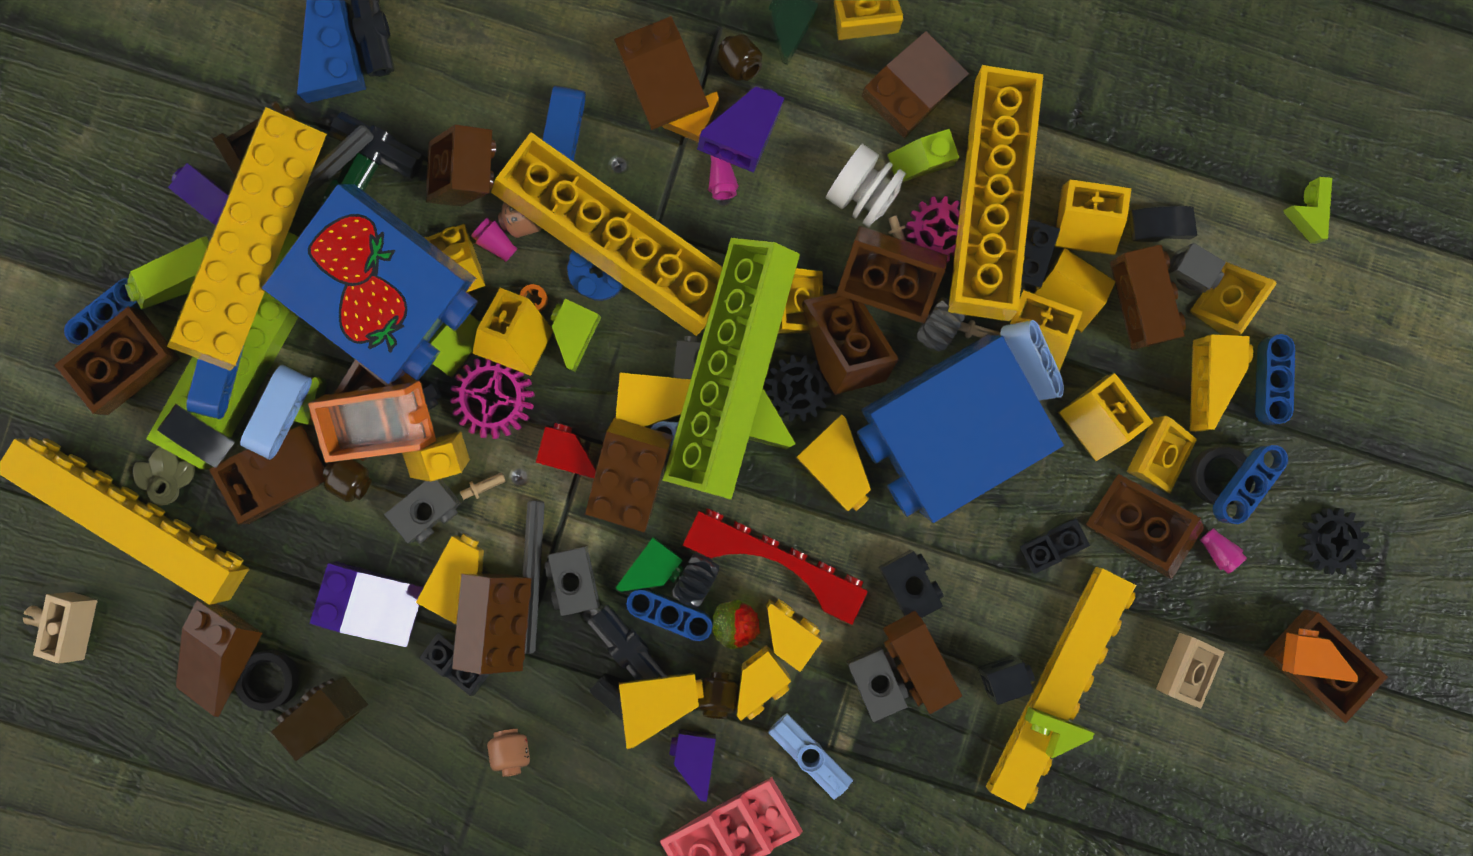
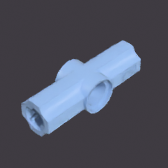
[768,713,853,800]

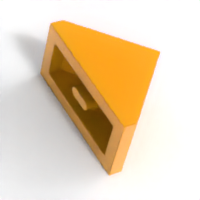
[663,92,719,142]

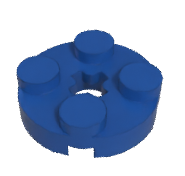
[567,250,624,301]

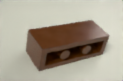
[883,610,962,714]

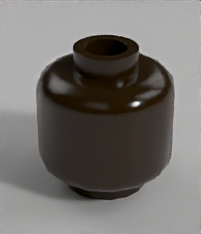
[717,34,762,81]
[322,459,372,502]
[697,672,738,719]

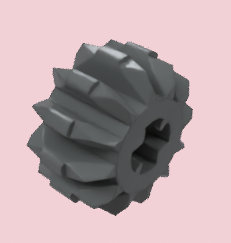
[917,297,965,352]

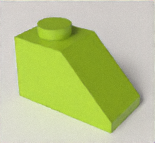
[887,129,959,182]
[550,299,601,372]

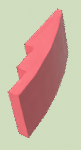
[660,777,803,856]

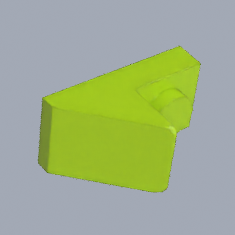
[1283,177,1332,244]
[1024,707,1095,758]

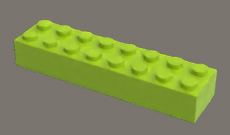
[146,232,299,469]
[663,238,800,500]

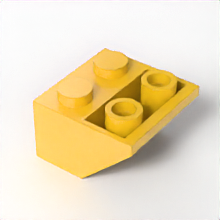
[1055,179,1131,255]
[424,224,485,292]
[473,288,553,376]
[1010,290,1083,372]
[1058,373,1153,461]
[766,599,822,672]
[737,645,791,721]

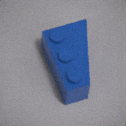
[297,0,366,103]

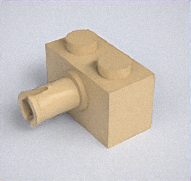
[23,592,97,664]

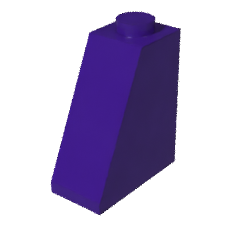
[697,86,784,173]
[168,163,229,226]

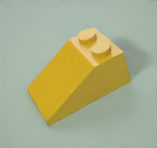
[1190,334,1253,432]

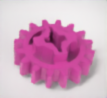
[906,196,960,263]

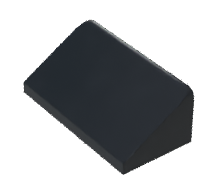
[590,674,623,721]

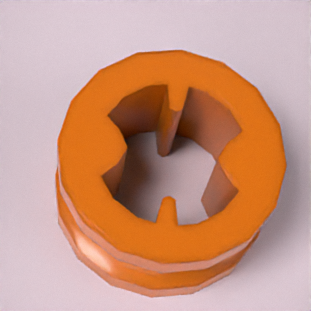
[520,284,548,312]

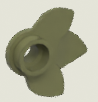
[133,447,195,505]

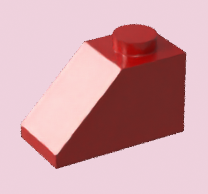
[535,423,597,478]

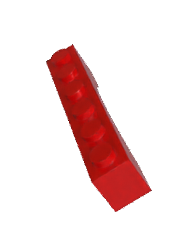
[683,508,868,625]

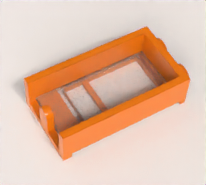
[308,381,436,463]

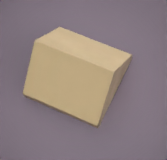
[1156,633,1225,709]

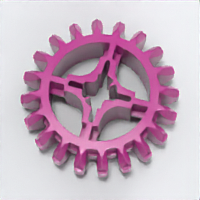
[450,358,535,439]

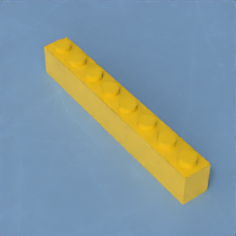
[986,567,1136,809]

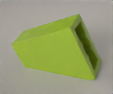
[125,236,209,310]

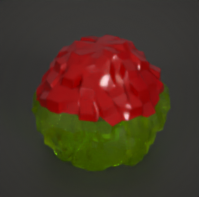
[713,600,761,649]

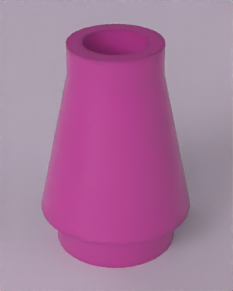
[708,156,739,200]
[471,218,518,262]
[1200,528,1247,574]

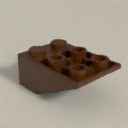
[209,425,326,524]

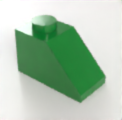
[616,537,684,592]

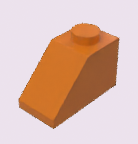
[1282,628,1358,682]

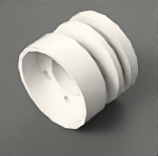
[826,143,906,228]

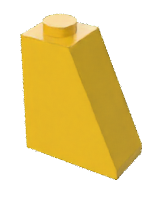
[615,373,691,427]
[796,415,871,511]
[402,431,470,482]
[416,533,484,624]
[619,673,704,749]

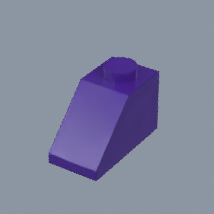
[669,729,716,802]

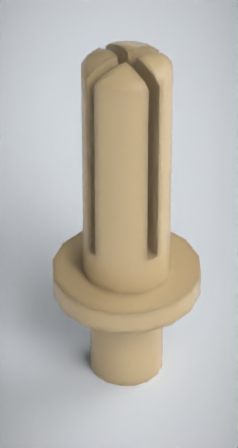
[888,216,907,241]
[959,320,1000,338]
[460,473,505,500]

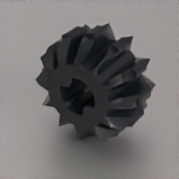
[672,553,719,609]

